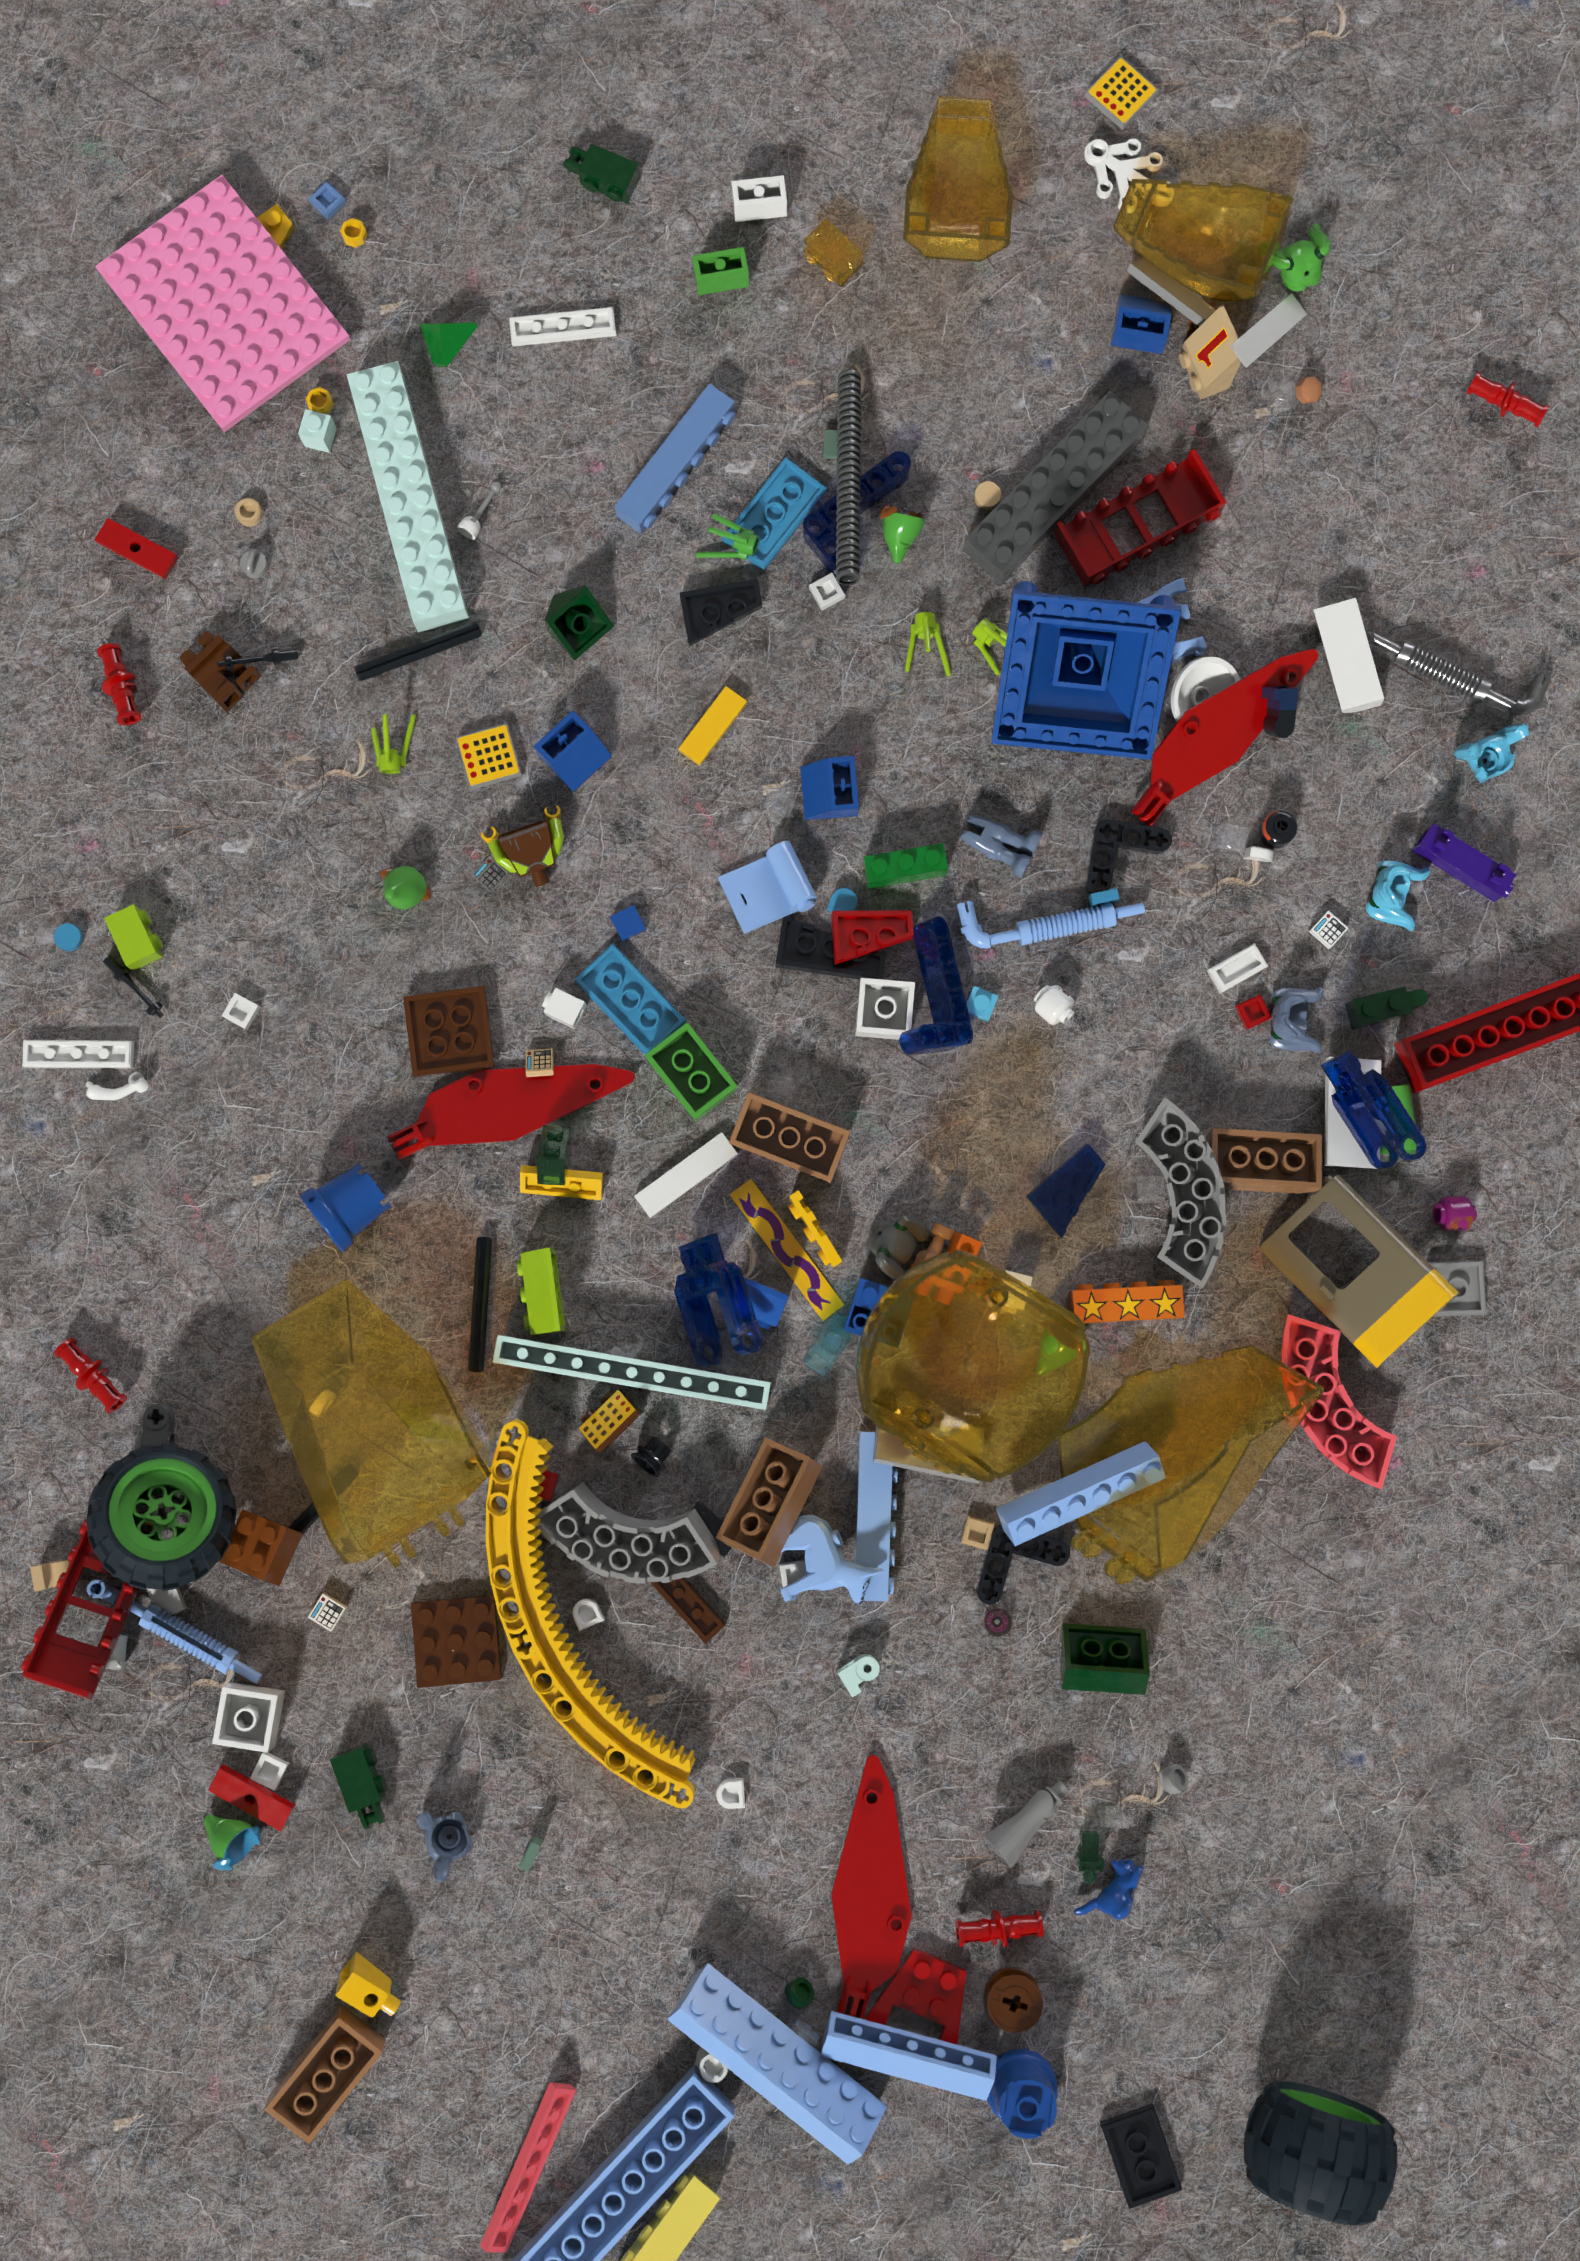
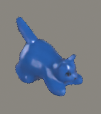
[1074,1859,1144,1920]

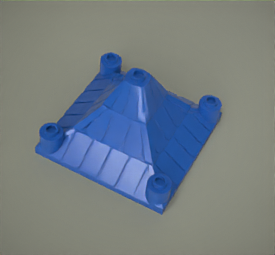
[991,581,1181,760]

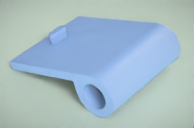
[718,841,817,934]

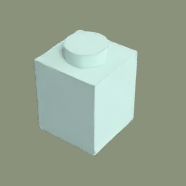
[298,409,337,453]

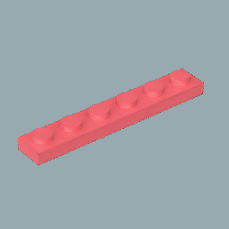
[480,2082,576,2253]

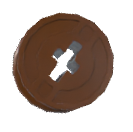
[984,1967,1043,2033]

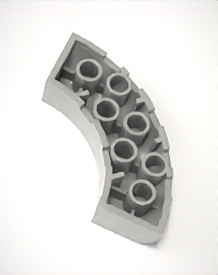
[536,1482,720,1584]

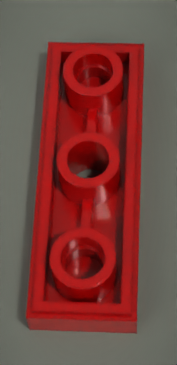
[94,517,179,580]
[208,1764,295,1832]

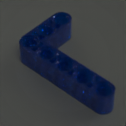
[803,451,911,586]
[899,916,973,1055]

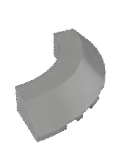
[1135,1097,1226,1289]

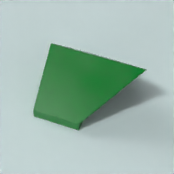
[419,322,478,367]

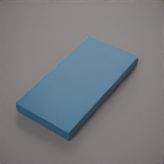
[722,457,827,572]
[574,943,687,1055]

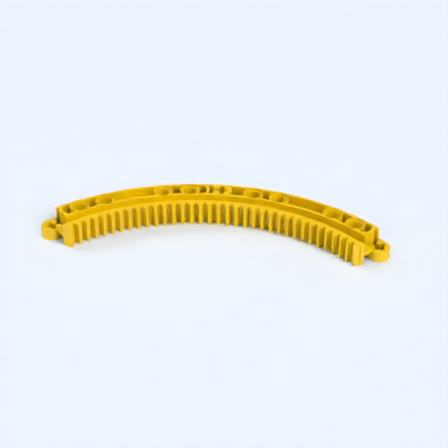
[486,1419,696,1809]

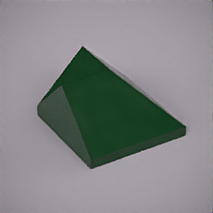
[544,585,614,660]

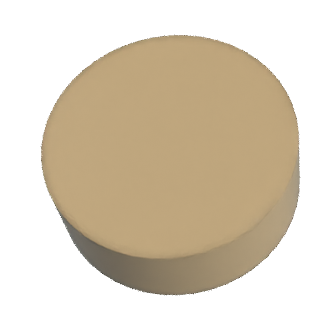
[974,481,1001,510]
[234,498,263,527]

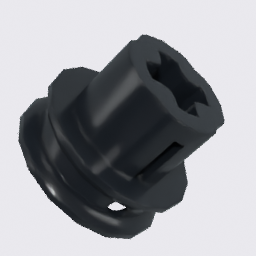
[631,1437,671,1477]

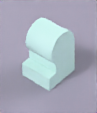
[836,1654,880,1698]

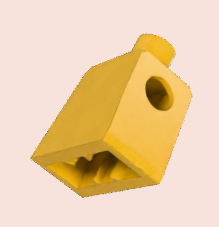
[335,1952,401,2017]

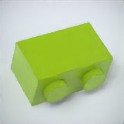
[104,904,163,971]

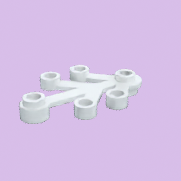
[1084,138,1174,213]

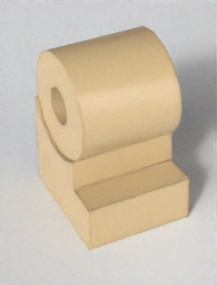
[30,1559,70,1592]

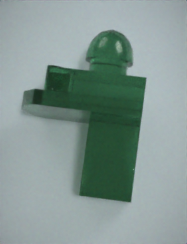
[1076,1831,1105,1884]

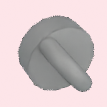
[240,549,268,578]
[1159,1764,1189,1794]

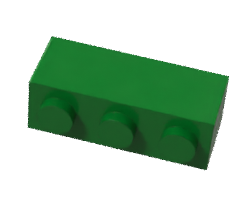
[863,843,948,889]

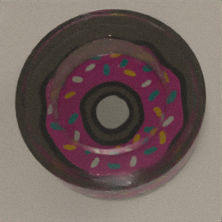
[983,1607,1012,1637]

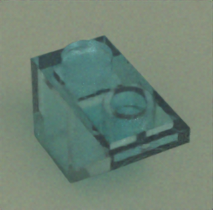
[802,1311,854,1377]

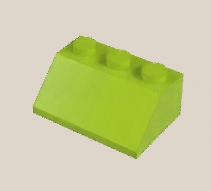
[517,1248,566,1335]

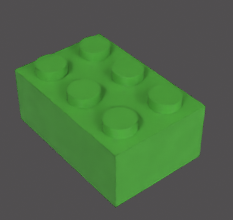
[644,1022,738,1123]

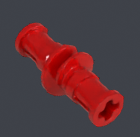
[1466,371,1550,428]
[97,643,141,726]
[54,1338,127,1414]
[955,1909,1044,1947]

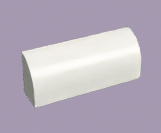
[1314,598,1384,713]

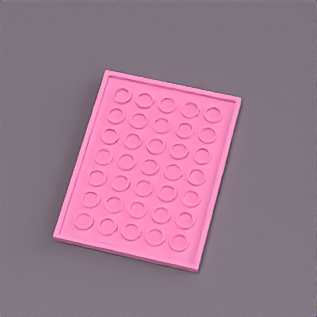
[95,175,351,432]

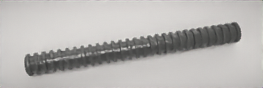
[836,370,861,586]

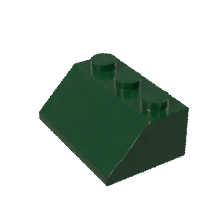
[1060,1623,1150,1695]

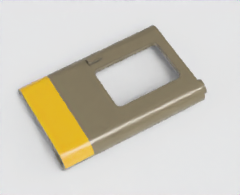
[1259,1174,1459,1368]

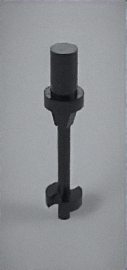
[217,648,298,671]
[103,955,164,1018]

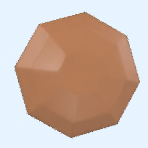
[1295,376,1322,404]

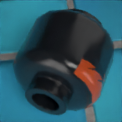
[1259,810,1297,849]

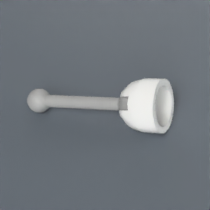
[457,481,501,540]

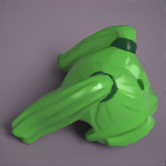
[1258,223,1331,292]

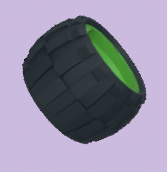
[86,1443,237,1591]
[1244,2081,1398,2226]

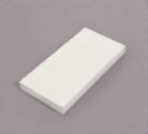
[1324,1057,1381,1169]

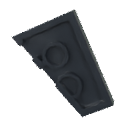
[679,579,762,647]

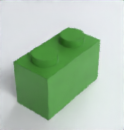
[692,247,749,296]

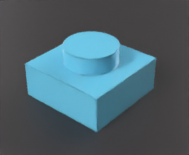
[963,986,999,1022]

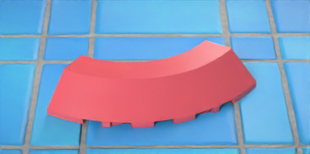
[1281,1314,1397,1489]

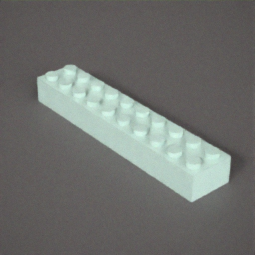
[347,361,469,633]

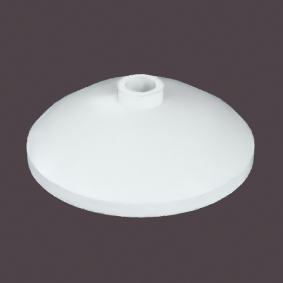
[1171,657,1240,722]

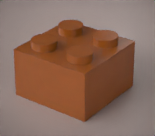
[218,1509,303,1586]

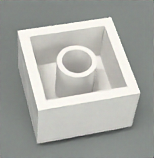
[855,978,915,1041]
[212,1682,285,1753]

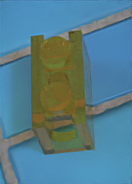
[804,218,864,287]

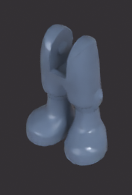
[960,815,1043,879]

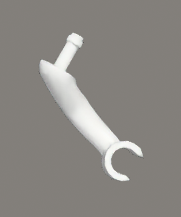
[86,1072,148,1100]

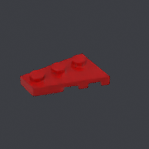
[831,910,914,965]

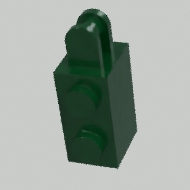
[563,144,640,204]
[1345,987,1428,1030]
[330,1742,387,1830]

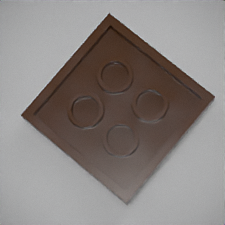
[403,986,495,1078]
[411,1595,502,1688]

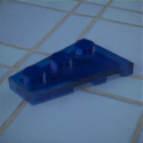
[1025,1144,1106,1238]

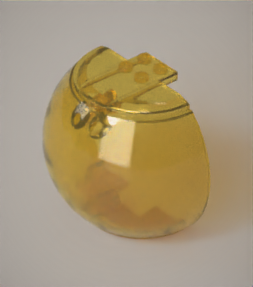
[856,1249,1088,1482]

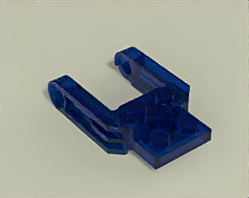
[1320,1051,1427,1169]
[674,1233,762,1367]

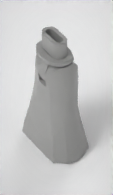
[983,1780,1069,1868]

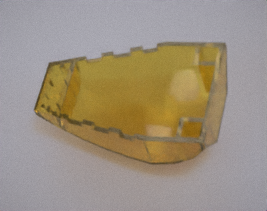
[903,95,1013,262]
[1113,179,1294,302]

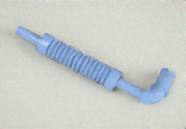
[957,901,1145,948]
[87,1580,263,1684]

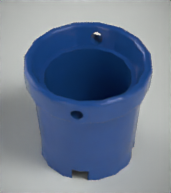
[300,1163,391,1252]
[987,2048,1058,2139]

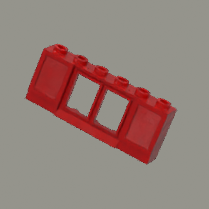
[1054,448,1226,587]
[21,1519,150,1700]

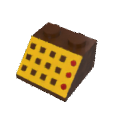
[579,1389,643,1454]

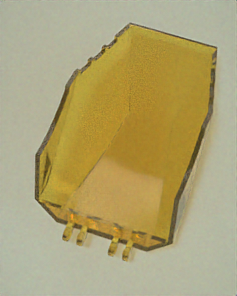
[251,1278,492,1568]
[1057,1345,1324,1585]

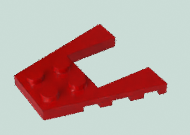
[863,1947,966,2045]

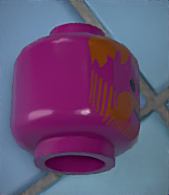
[1432,1196,1477,1232]

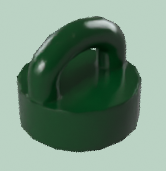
[785,1977,815,2009]

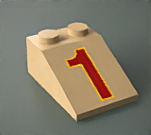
[1179,306,1241,400]

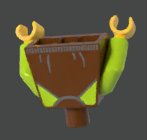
[481,805,564,887]

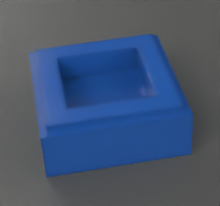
[610,905,646,942]

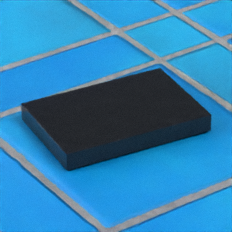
[1100,2103,1182,2209]

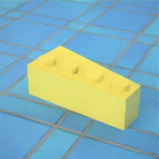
[620,2172,720,2261]

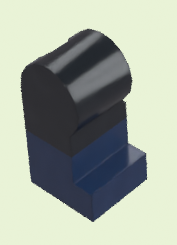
[1261,686,1298,738]

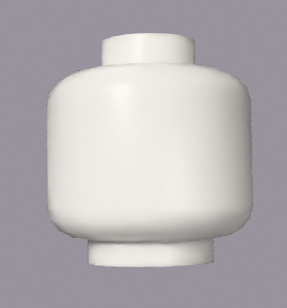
[1034,985,1074,1025]

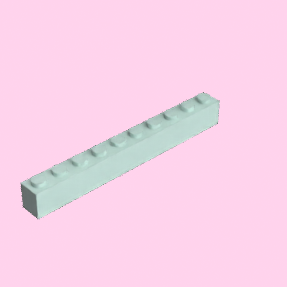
[493,1335,771,1410]

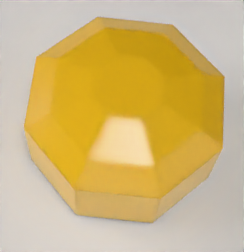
[340,218,368,248]
[306,387,334,414]

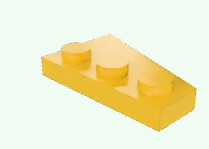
[788,1190,843,1268]

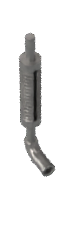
[1370,633,1551,716]

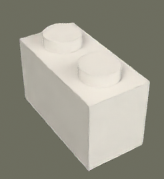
[732,175,787,222]

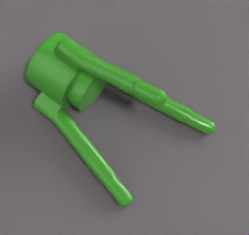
[695,514,759,560]

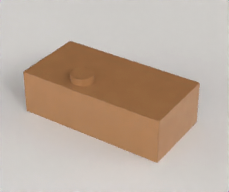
[729,1092,851,1183]
[1206,1128,1322,1195]
[716,1437,823,1568]
[264,2005,385,2144]

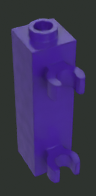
[1412,823,1517,902]

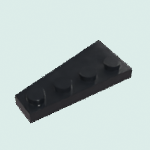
[775,916,886,980]

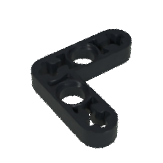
[1086,819,1172,894]
[976,1525,1070,1605]

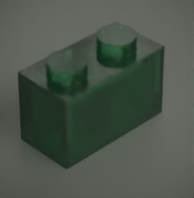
[537,1125,571,1185]

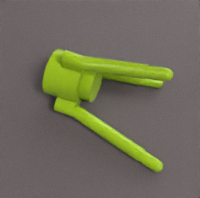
[905,612,951,677]
[972,618,1007,675]
[371,713,416,774]

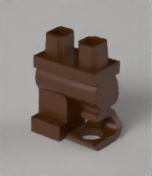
[180,631,262,713]

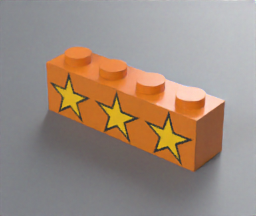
[1069,1280,1185,1324]

